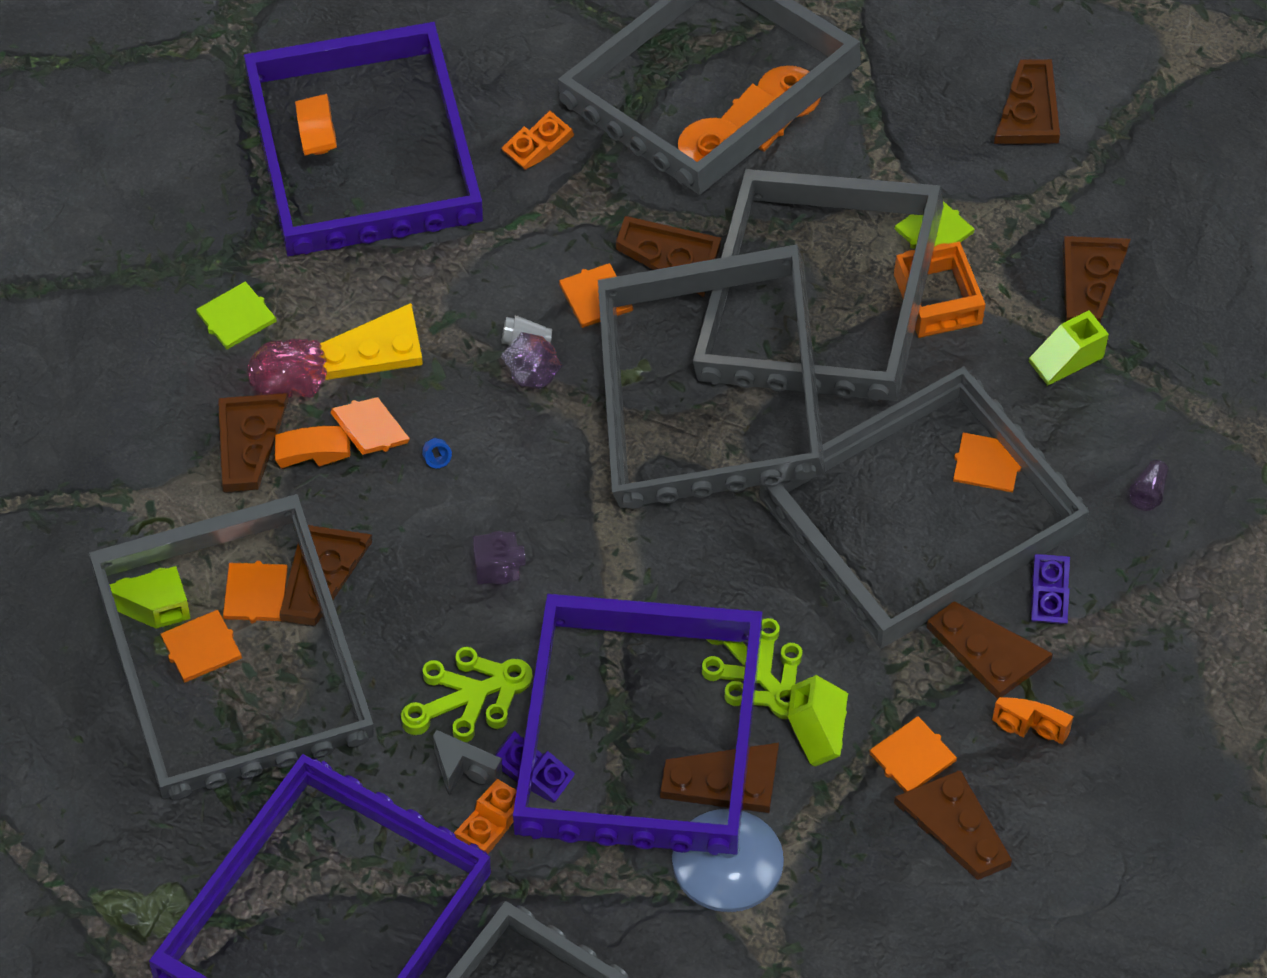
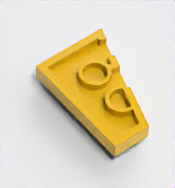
[316,303,423,381]

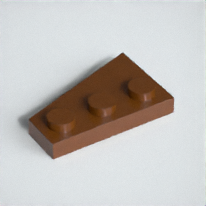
[994,59,1060,144]
[616,216,721,297]
[1063,236,1131,323]
[219,393,288,492]
[280,525,372,626]
[926,601,1053,699]
[660,742,779,813]
[894,770,1012,880]

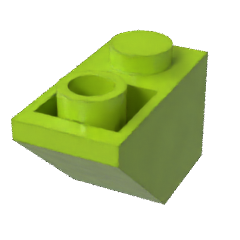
[1029,310,1109,386]
[109,566,191,629]
[788,675,848,767]

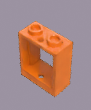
[894,241,986,338]

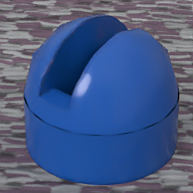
[422,438,452,468]

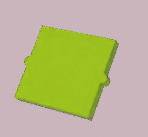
[895,201,975,249]
[196,281,277,350]

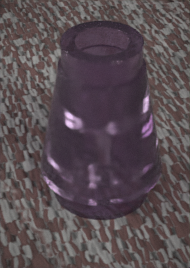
[1129,460,1169,511]

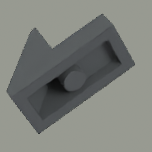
[433,730,503,795]

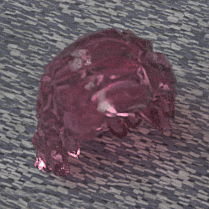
[247,338,327,398]

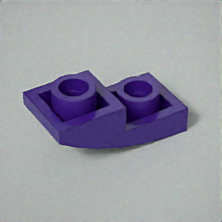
[1031,554,1070,625]
[495,731,575,803]

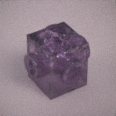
[501,332,563,389]
[473,531,526,585]

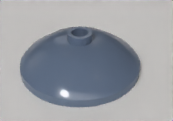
[672,809,784,912]

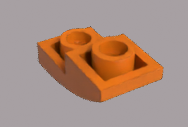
[295,94,337,156]
[501,111,574,170]
[275,426,350,469]
[992,697,1074,744]
[454,779,517,854]

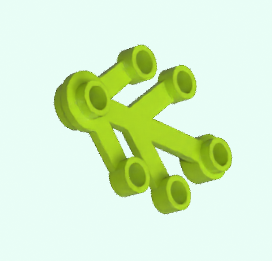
[702,618,802,719]
[401,647,533,742]

